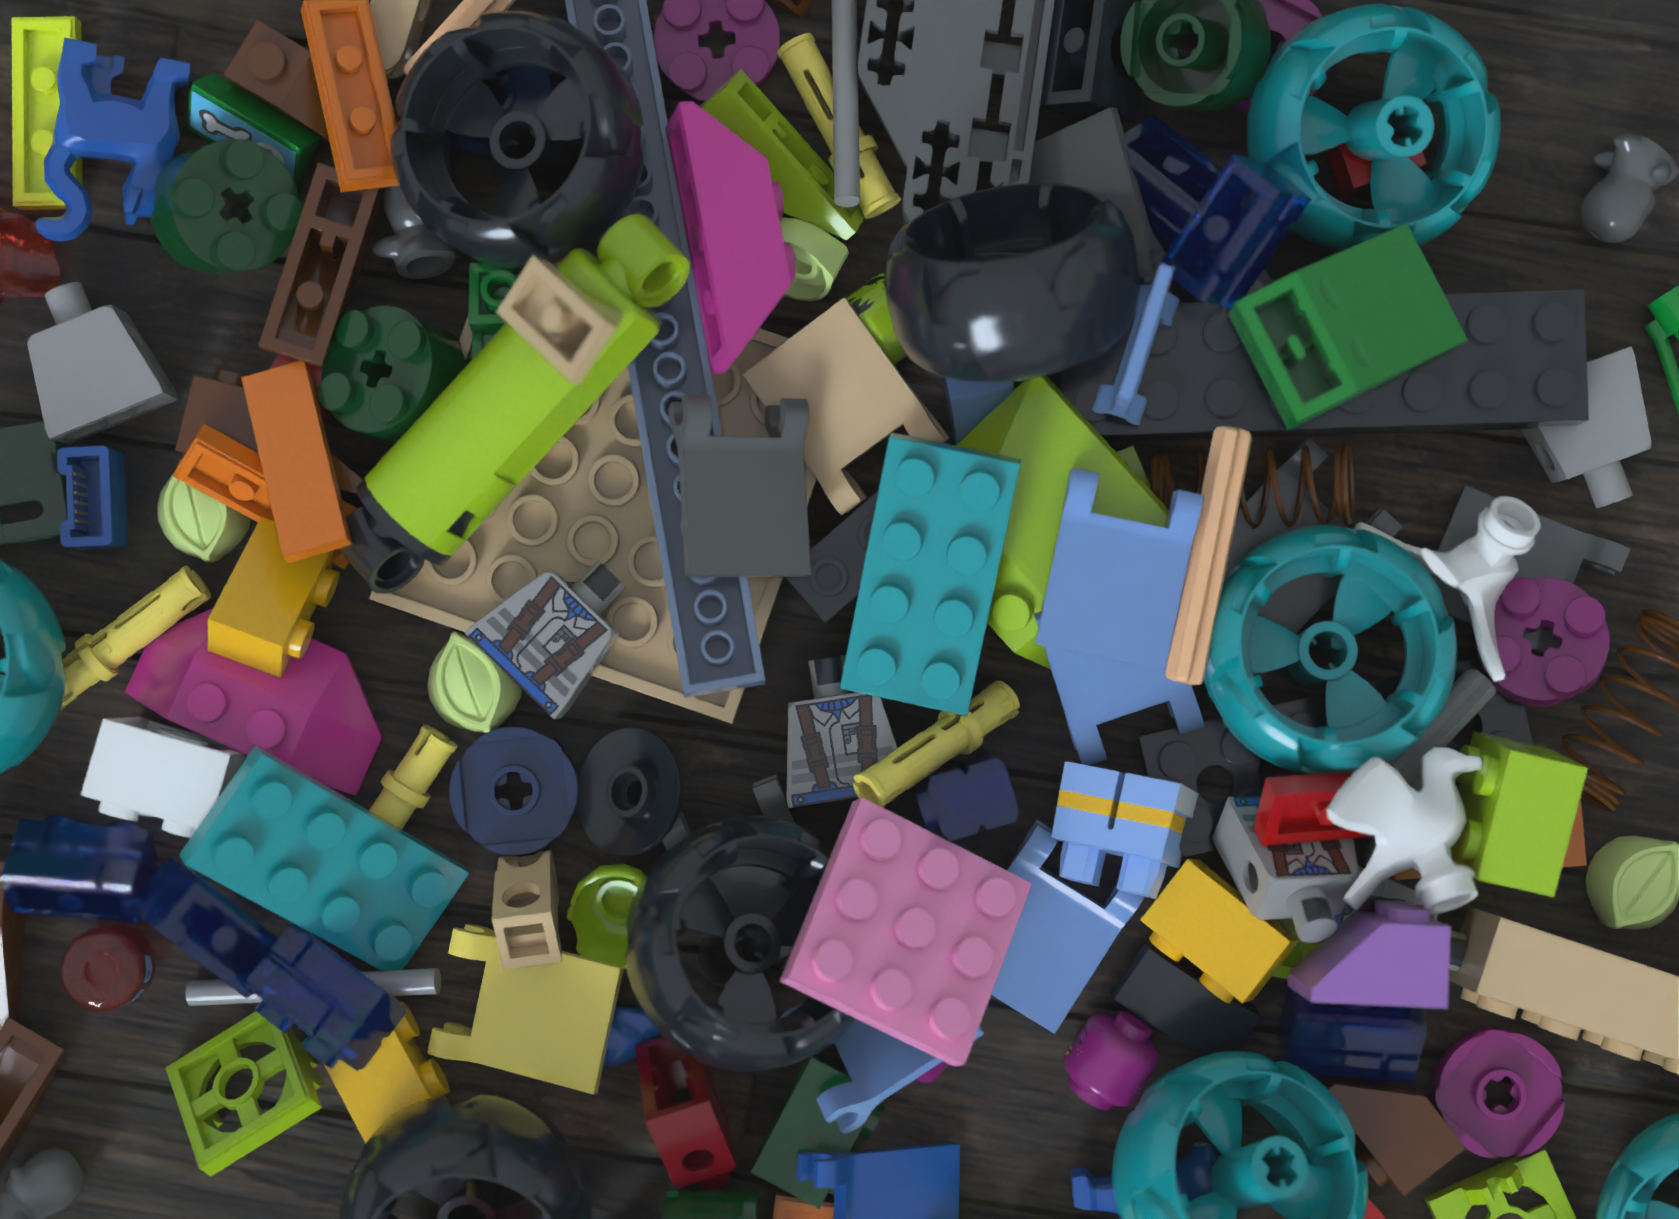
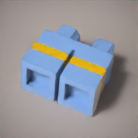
[1051,761,1199,899]

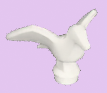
[1355,497,1540,681]
[1327,747,1482,914]

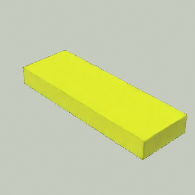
[12,16,82,210]

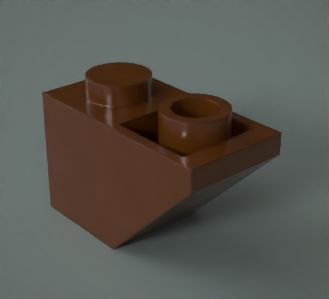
[1318,1075,1466,1196]

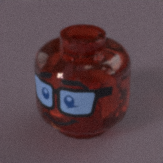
[60,923,156,1012]

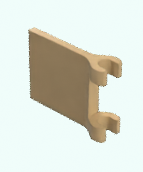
[742,298,949,516]

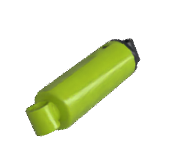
[339,214,690,594]

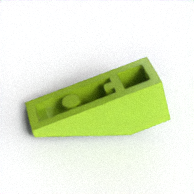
[699,69,864,240]

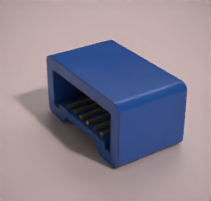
[57,446,128,550]

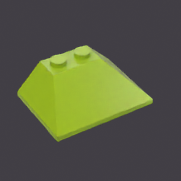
[956,375,1169,669]

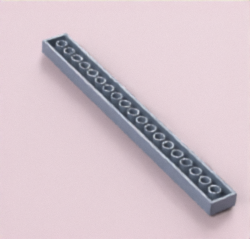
[565,0,765,698]

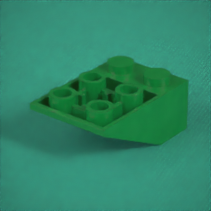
[1228,223,1468,431]

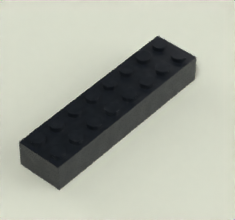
[1058,289,1589,442]

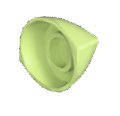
[779,217,849,301]
[157,459,251,562]
[428,632,522,733]
[1585,836,1679,930]

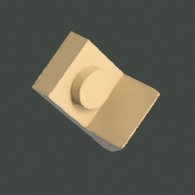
[496,255,623,385]

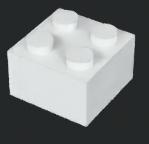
[81,717,248,838]

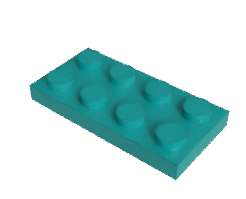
[840,432,1021,716]
[179,745,469,971]

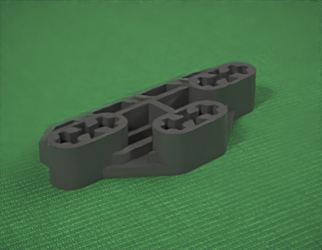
[858,0,1055,225]

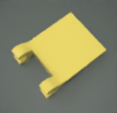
[427,924,624,1095]

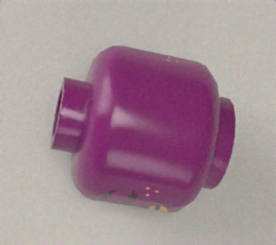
[1063,1010,1160,1111]

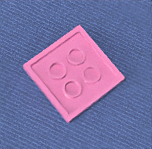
[780,797,1032,1067]

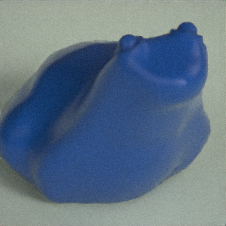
[603,1005,662,1066]

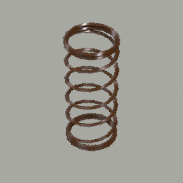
[1150,443,1354,529]
[1562,609,1679,812]

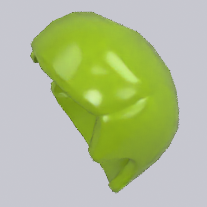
[567,864,645,969]

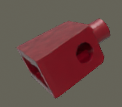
[635,1036,737,1189]

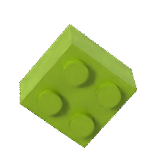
[1451,730,1588,897]

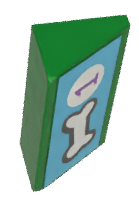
[187,73,321,192]

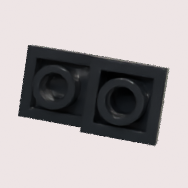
[1111,942,1262,1056]

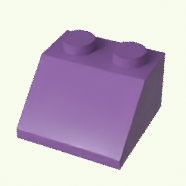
[1287,900,1451,1008]

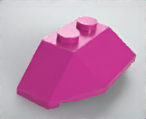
[665,101,796,375]
[125,608,384,796]

